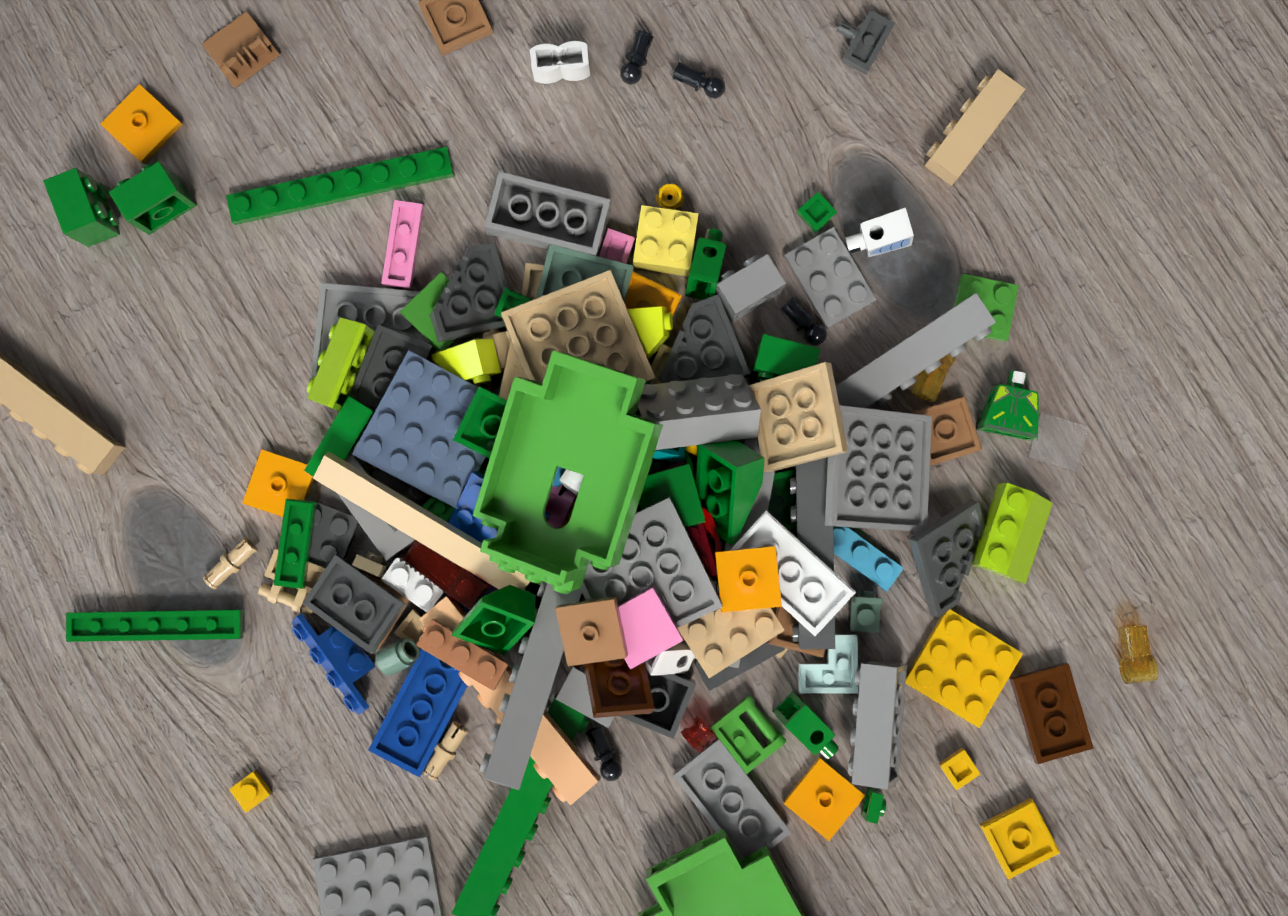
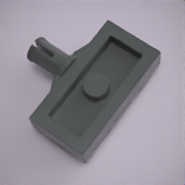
[836,10,895,75]

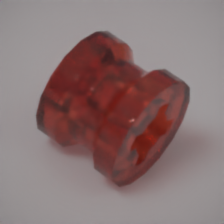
[681,716,717,754]

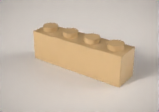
[925,69,1025,186]

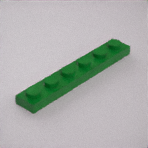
[66,609,243,642]

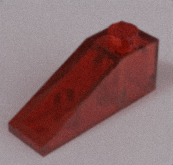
[403,540,491,610]

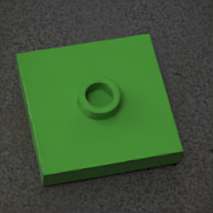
[400,272,455,352]

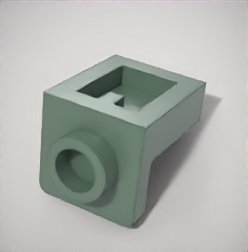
[848,591,883,633]

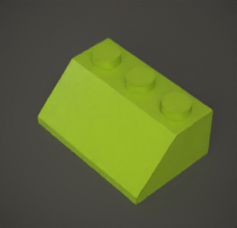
[307,317,375,411]
[972,483,1053,584]

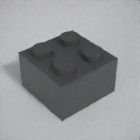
[620,669,696,739]

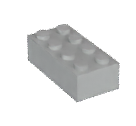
[484,171,612,257]
[635,374,761,450]
[848,660,907,790]

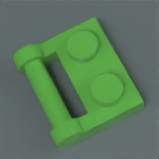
[710,694,787,774]

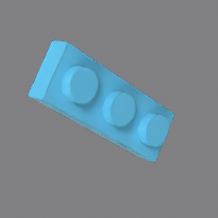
[833,526,904,591]

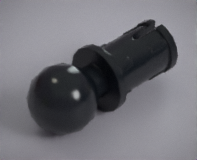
[620,30,654,85]
[672,62,726,99]
[780,297,827,346]
[586,725,623,781]

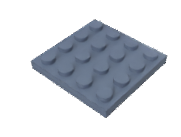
[352,350,486,509]

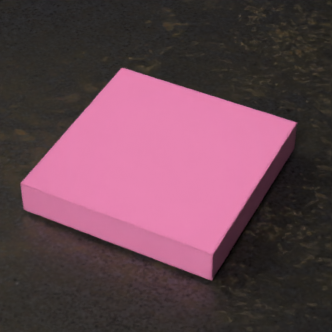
[618,586,684,669]

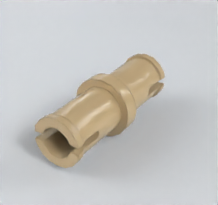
[203,537,258,590]
[422,721,469,781]

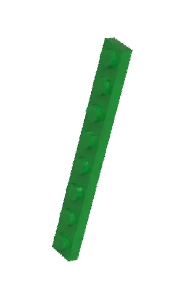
[226,147,454,225]

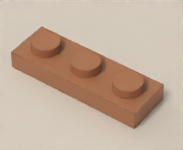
[416,619,510,691]

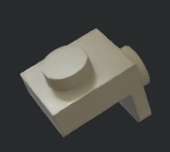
[352,551,391,580]

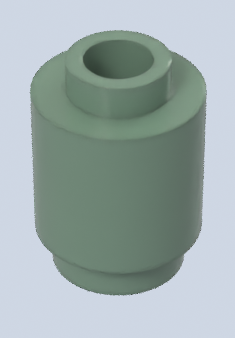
[376,638,420,676]

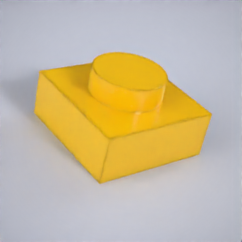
[938,748,980,790]
[229,770,273,813]

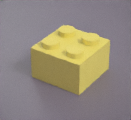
[633,205,698,277]

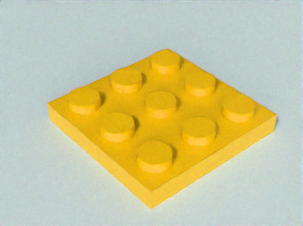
[906,609,1023,728]

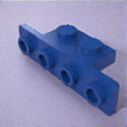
[291,613,376,715]

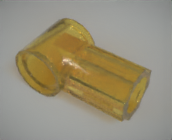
[911,354,956,402]
[1119,624,1158,684]

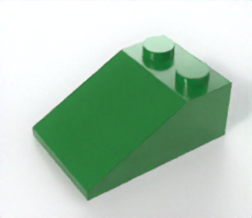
[453,387,507,459]
[696,440,765,545]

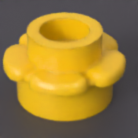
[656,184,684,210]

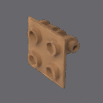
[202,11,280,88]

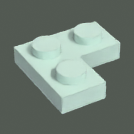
[798,634,858,694]

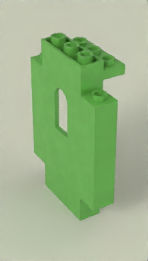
[473,351,663,594]
[638,829,805,916]

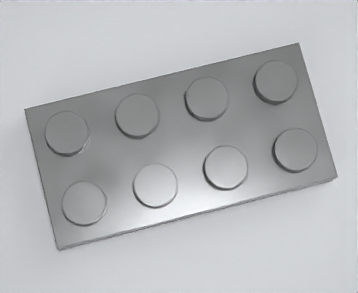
[673,738,791,859]

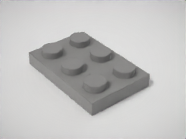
[783,227,876,330]

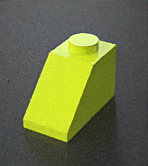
[628,306,673,361]
[432,339,501,385]

